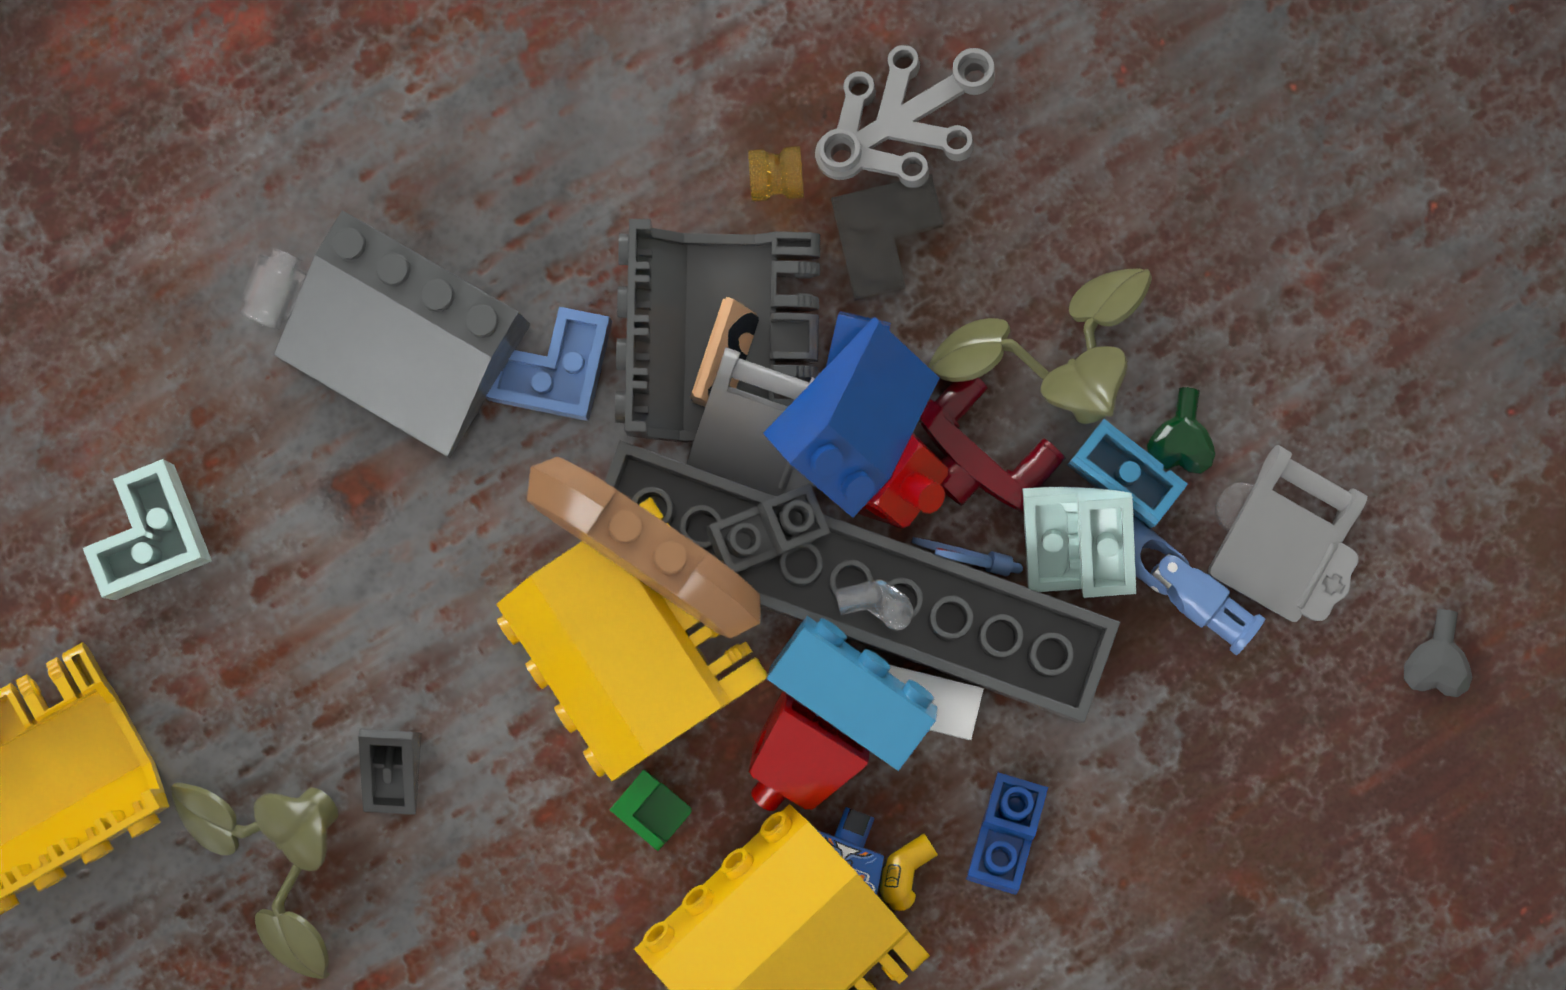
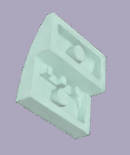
[1022,487,1136,598]

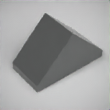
[358,729,421,814]

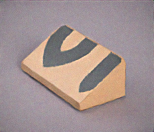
[690,297,759,407]

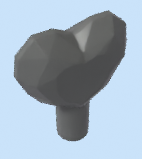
[1404,609,1473,697]

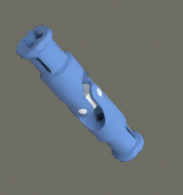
[1133,516,1265,655]

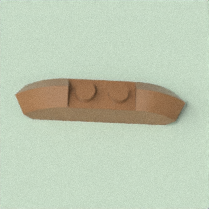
[527,457,760,639]

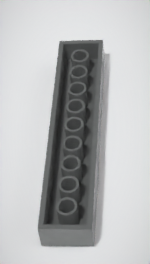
[605,440,1120,723]

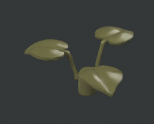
[928,269,1152,424]
[170,783,338,979]

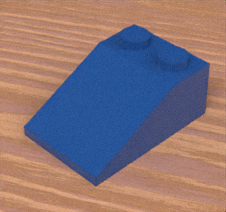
[763,317,939,518]

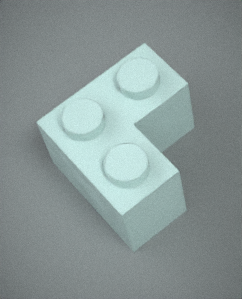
[83,459,212,600]

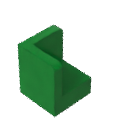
[610,769,692,851]

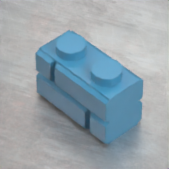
[1067,419,1188,529]

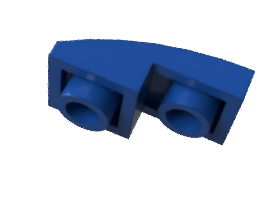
[966,772,1048,895]

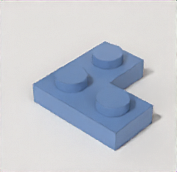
[486,307,612,421]

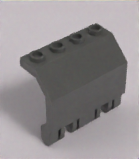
[615,219,820,443]

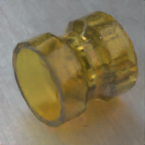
[748,146,804,202]

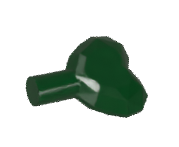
[1147,387,1216,474]

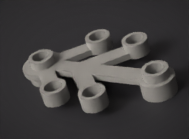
[815,45,996,188]

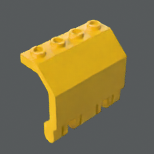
[496,498,768,782]
[0,642,170,915]
[634,804,930,990]

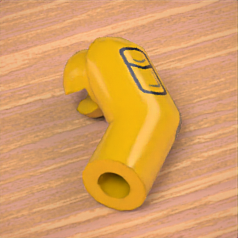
[879,833,938,911]

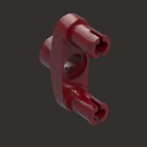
[919,377,1066,513]

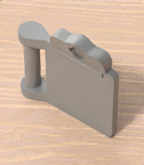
[686,347,815,497]
[1208,445,1368,622]

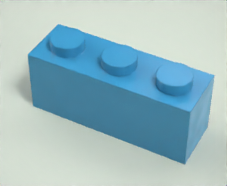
[767,616,937,771]

